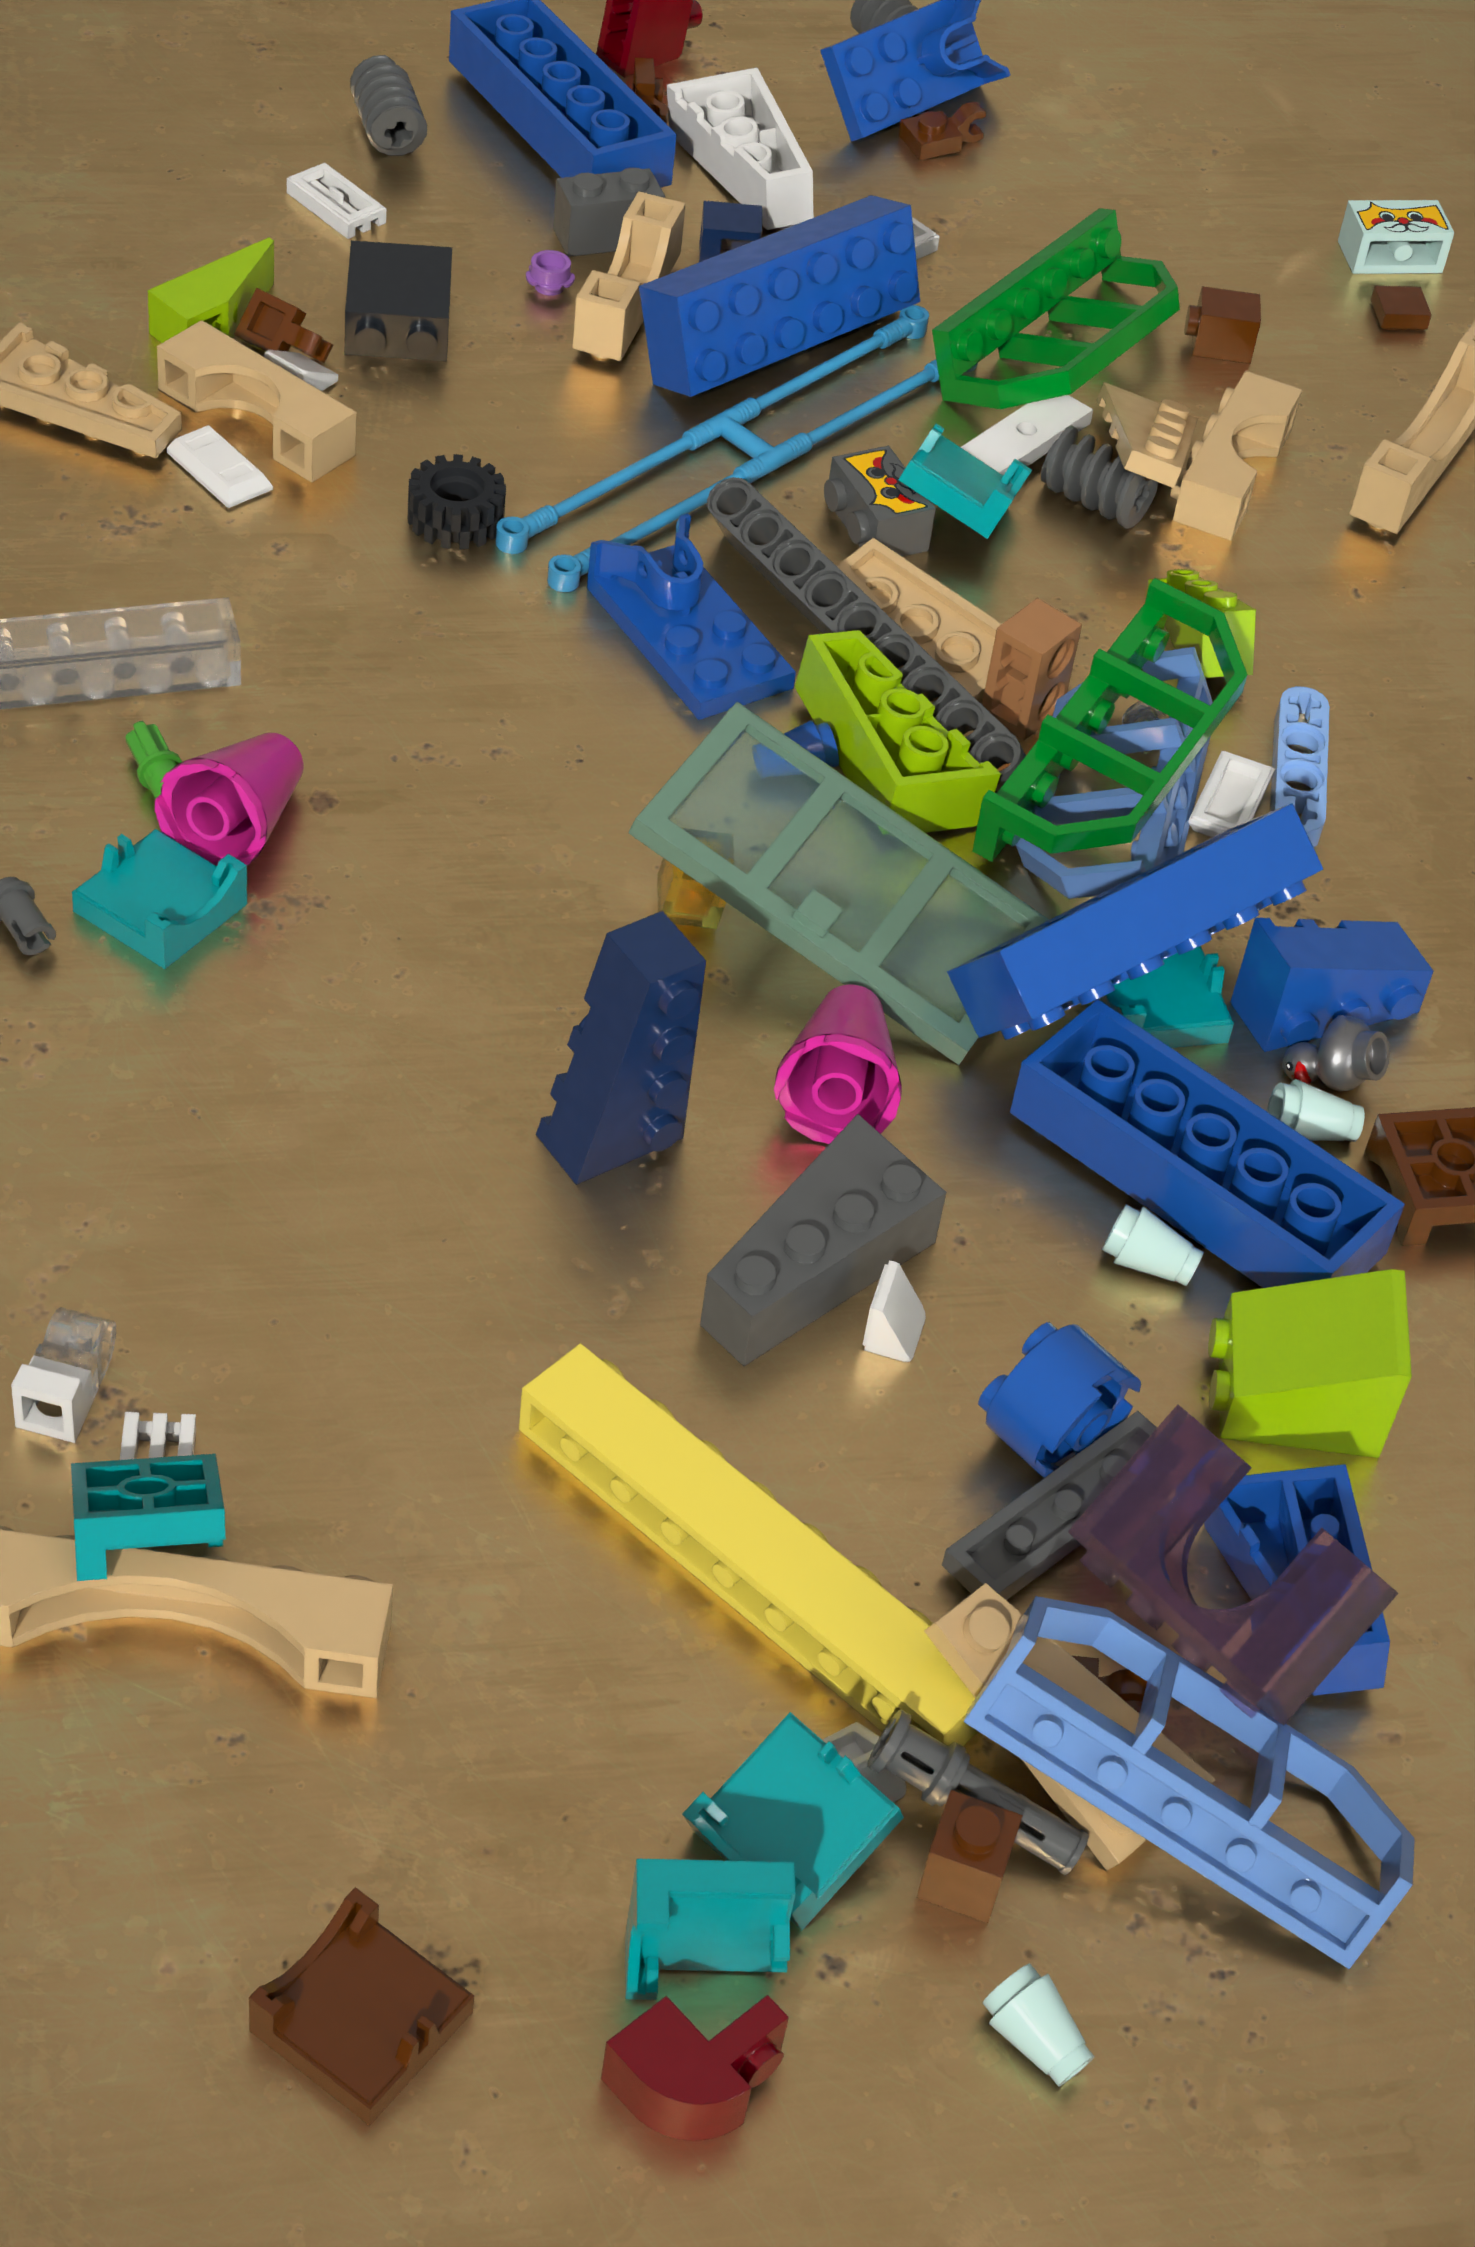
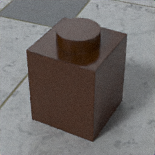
[1184,286,1261,364]
[917,1790,1023,1923]

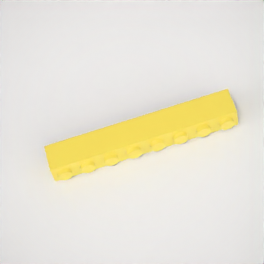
[519,1343,979,1746]

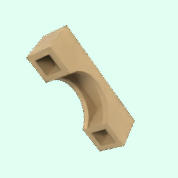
[572,191,686,361]
[157,320,356,483]
[1170,370,1303,540]

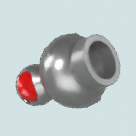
[1282,1015,1390,1092]

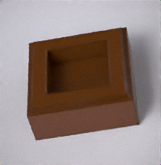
[1371,285,1432,330]

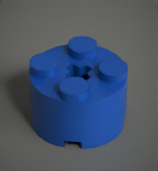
[978,1322,1141,1478]

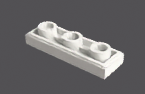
[961,395,1093,476]

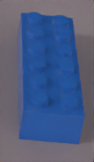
[449,0,677,187]
[639,195,920,397]
[947,803,1323,1040]
[1010,999,1405,1288]

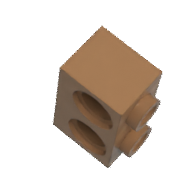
[982,598,1082,741]

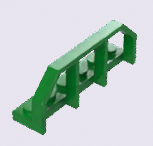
[932,208,1180,409]
[972,578,1248,862]

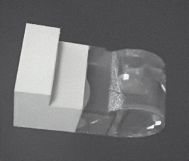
[11,1307,116,1443]

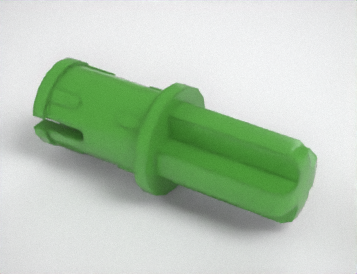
[126,721,182,799]

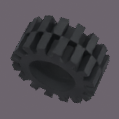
[407,454,506,549]

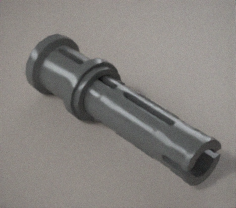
[867,1709,1089,1875]

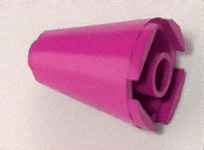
[155,732,304,866]
[774,984,902,1144]

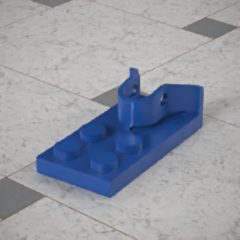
[820,0,1011,141]
[587,514,796,720]

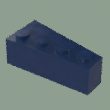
[536,911,706,1185]

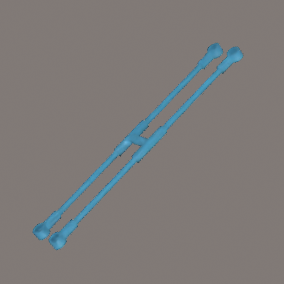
[496,305,978,592]

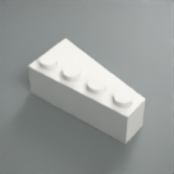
[667,67,814,230]

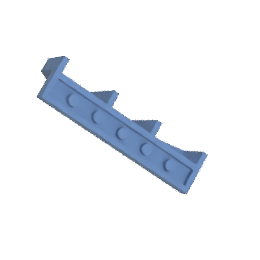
[1016,647,1213,899]
[964,1596,1415,1969]

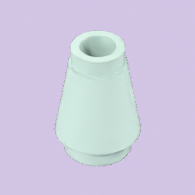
[1267,1079,1365,1142]
[1102,1204,1204,1286]
[983,1963,1095,2087]

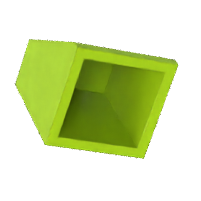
[1208,1269,1412,1458]

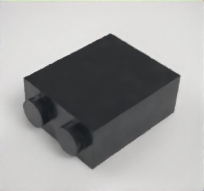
[344,240,452,361]

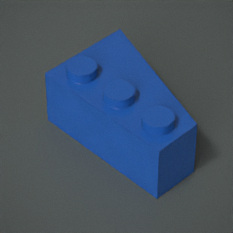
[1230,918,1434,1052]
[1204,1464,1390,1696]

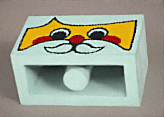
[1338,200,1454,274]

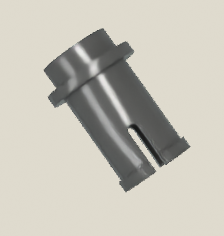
[0,877,56,955]

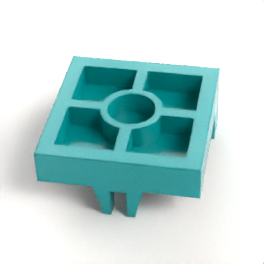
[898,423,1032,539]
[72,829,247,969]
[1093,946,1234,1048]
[71,1453,226,1581]
[682,1712,904,1931]
[625,1859,796,2000]

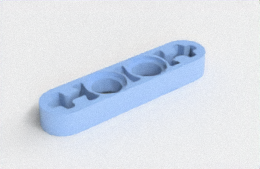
[1270,686,1330,848]

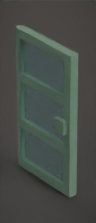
[628,702,1049,1065]

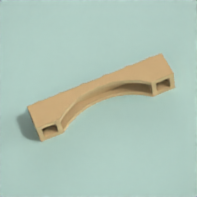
[1350,321,1475,534]
[0,1525,393,1698]

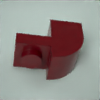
[601,1995,789,2141]

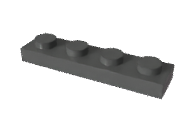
[942,1411,1187,1600]

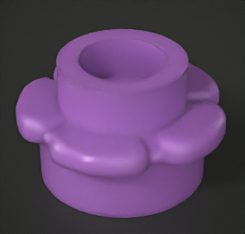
[525,250,575,296]

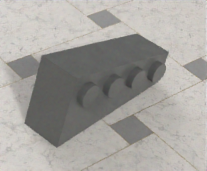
[700,1114,947,1366]

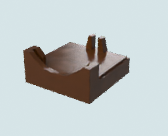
[1365,1107,1475,1246]
[249,1887,474,2126]

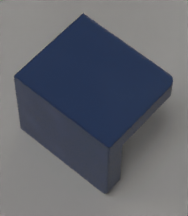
[699,200,762,262]

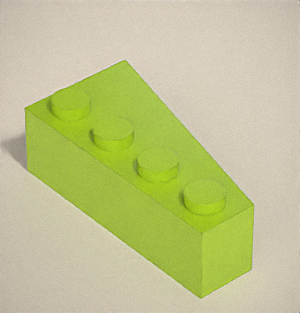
[795,630,1001,838]

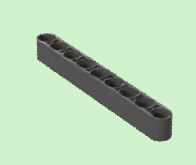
[707,477,1026,793]

